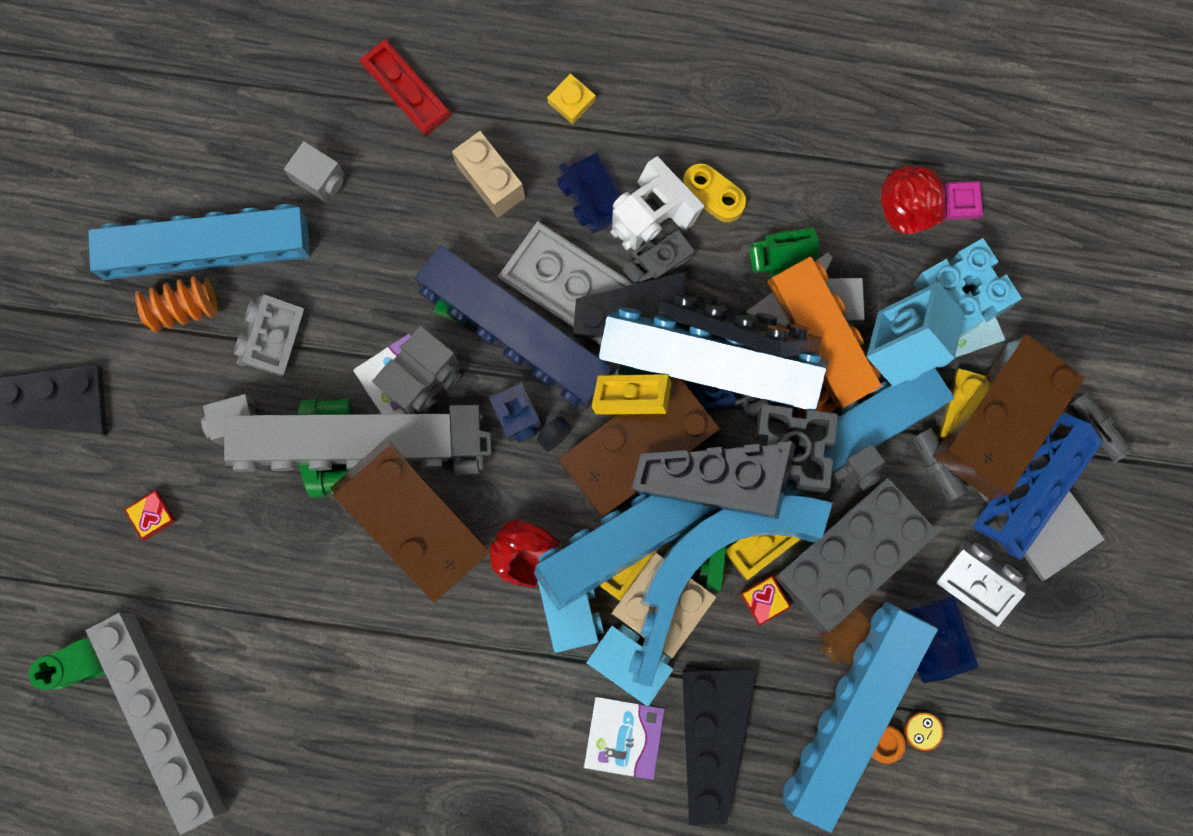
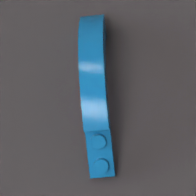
[629,496,832,686]

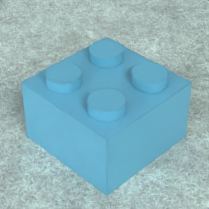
[867,282,964,386]

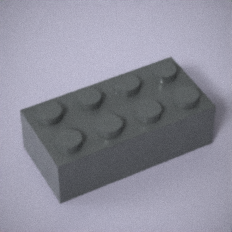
[773,478,939,633]

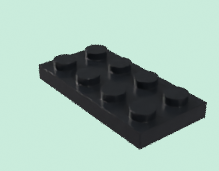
[657,293,822,358]

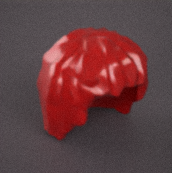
[880,165,946,234]
[490,519,560,588]

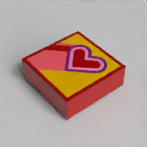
[124,490,177,541]
[740,576,791,626]

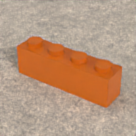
[767,257,882,408]

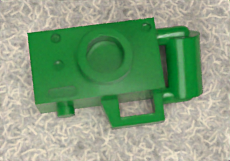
[749,227,819,278]

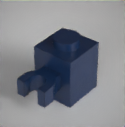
[489,383,542,443]

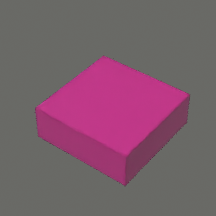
[944,181,983,220]

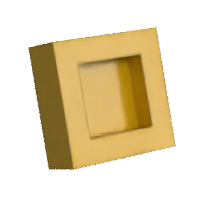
[547,74,596,124]

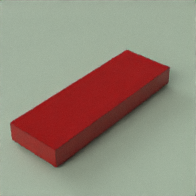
[359,39,452,138]

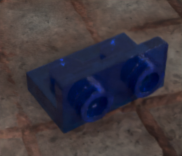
[556,153,620,234]
[905,596,979,683]

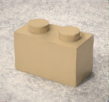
[452,131,525,218]

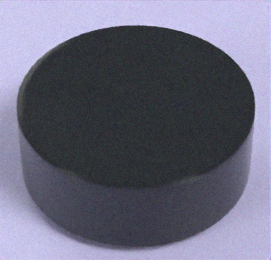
[537,417,572,451]

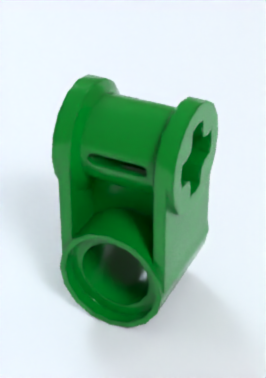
[28,637,105,690]

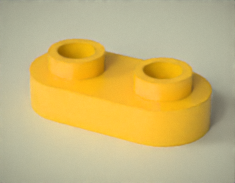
[683,164,746,222]

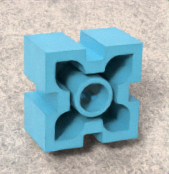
[913,238,1022,338]

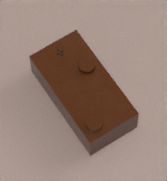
[932,334,1085,500]
[559,376,720,519]
[331,438,490,603]

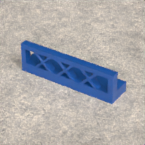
[973,413,1103,560]

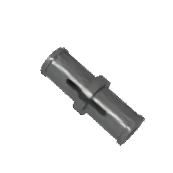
[1068,392,1133,463]
[911,427,969,502]

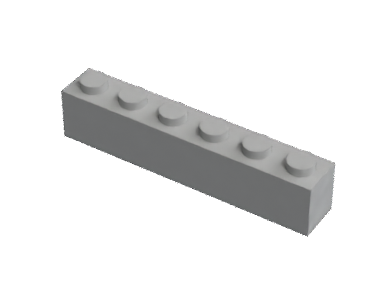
[224,414,451,472]
[85,613,227,835]

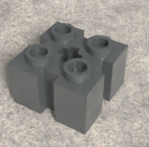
[372,325,462,414]
[755,404,838,494]

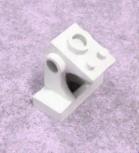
[610,156,705,251]

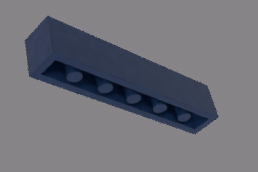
[415,245,613,409]

